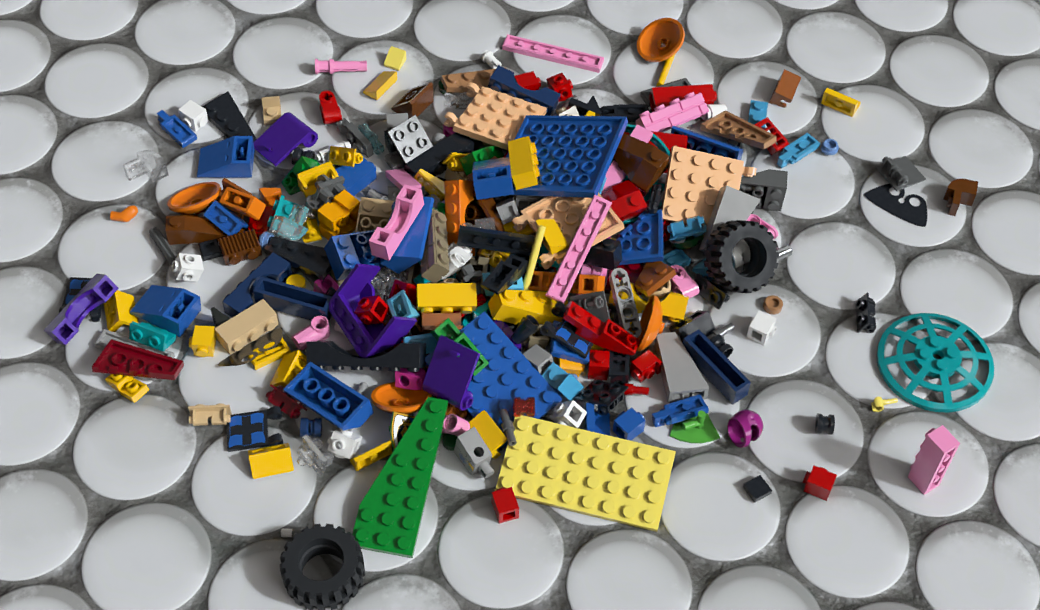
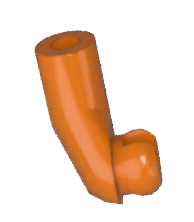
[110,205,138,222]

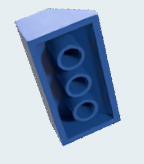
[671,126,744,160]
[380,197,434,274]
[283,362,374,431]

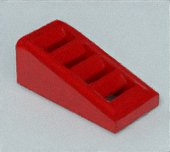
[754,117,789,155]

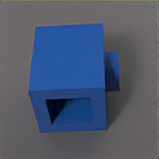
[613,407,646,441]

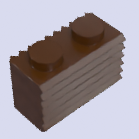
[218,229,262,265]

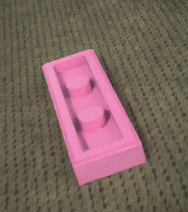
[385,169,421,190]

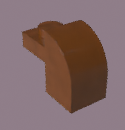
[943,179,978,216]

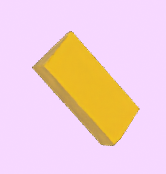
[363,71,397,100]
[535,219,569,255]
[350,440,392,471]

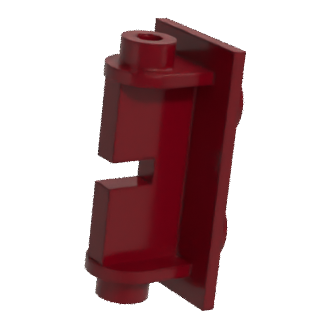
[266,384,307,419]

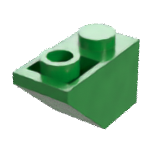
[281,156,320,195]

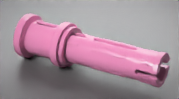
[315,59,367,74]

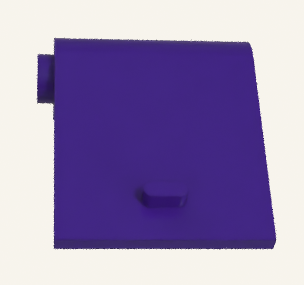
[253,112,318,167]
[422,335,480,410]

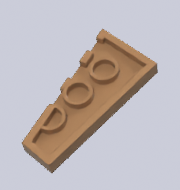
[441,68,507,93]
[701,110,776,149]

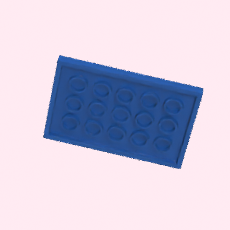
[425,311,562,451]

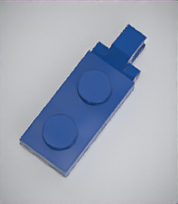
[157,110,197,148]
[652,394,709,427]

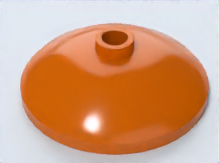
[637,18,685,62]
[167,182,221,214]
[636,295,665,352]
[371,382,432,415]

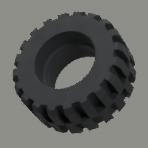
[703,220,779,293]
[279,524,365,610]

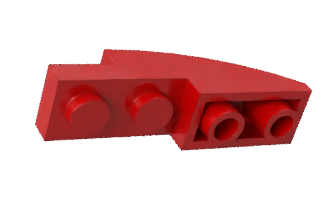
[563,301,640,355]

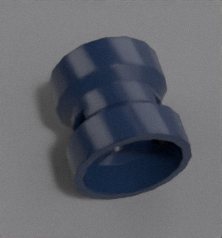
[300,418,322,438]

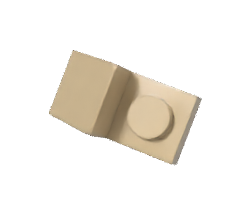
[262,96,281,125]

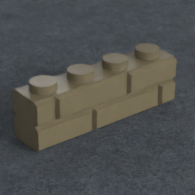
[421,209,450,283]

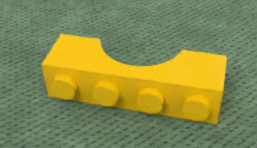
[608,280,689,322]

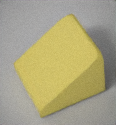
[384,46,406,71]

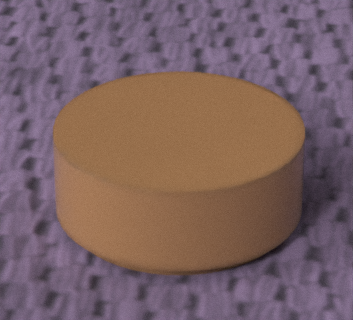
[763,295,783,315]

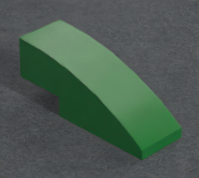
[430,318,489,376]

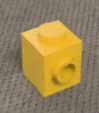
[189,325,217,357]

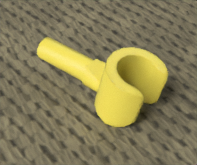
[871,396,898,412]

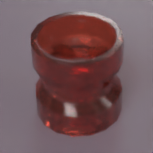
[513,397,535,417]

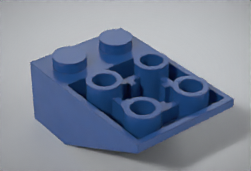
[197,136,255,178]
[472,157,514,200]
[324,230,384,281]
[130,285,201,337]

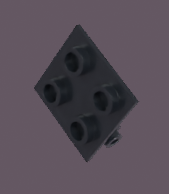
[574,380,629,416]

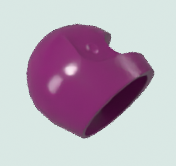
[727,409,764,448]

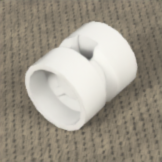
[732,239,750,269]

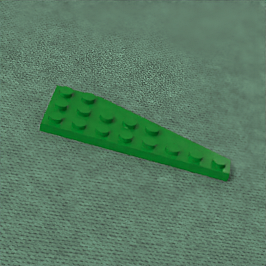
[352,397,448,558]

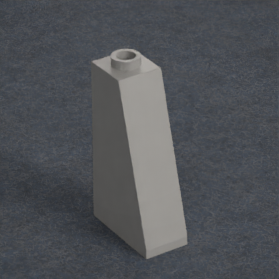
[699,185,760,252]
[654,332,709,403]

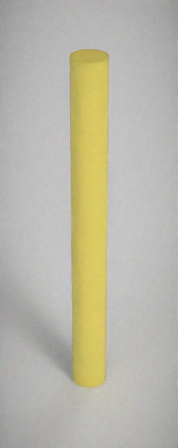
[523,225,546,291]

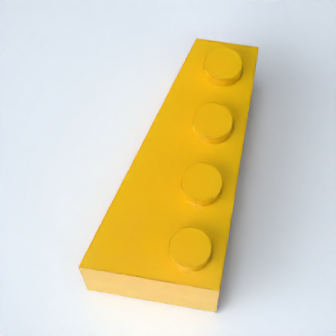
[488,290,568,325]

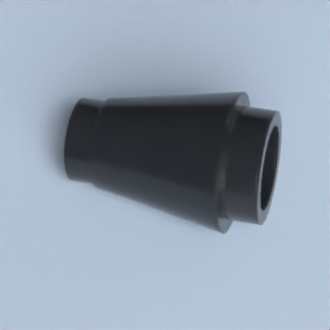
[511,315,539,344]

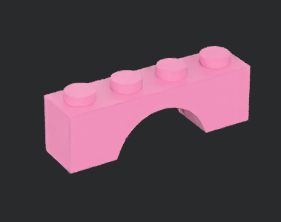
[369,184,424,261]

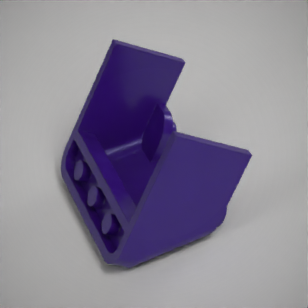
[329,263,417,358]

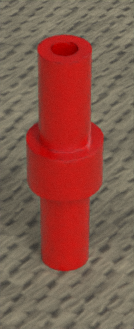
[624,383,649,396]

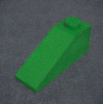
[459,146,504,176]

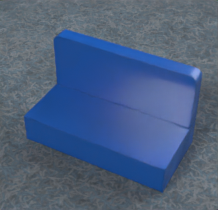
[204,200,249,236]
[585,403,610,436]

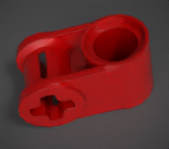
[319,91,342,125]

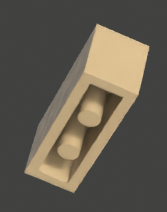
[215,299,278,355]

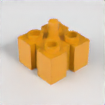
[317,189,360,240]

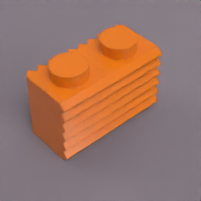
[220,187,266,220]

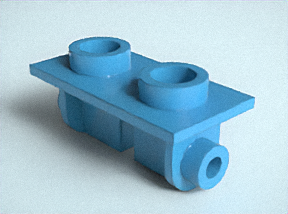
[667,216,707,241]

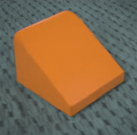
[259,188,282,206]

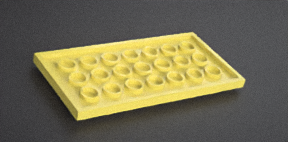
[495,414,676,532]

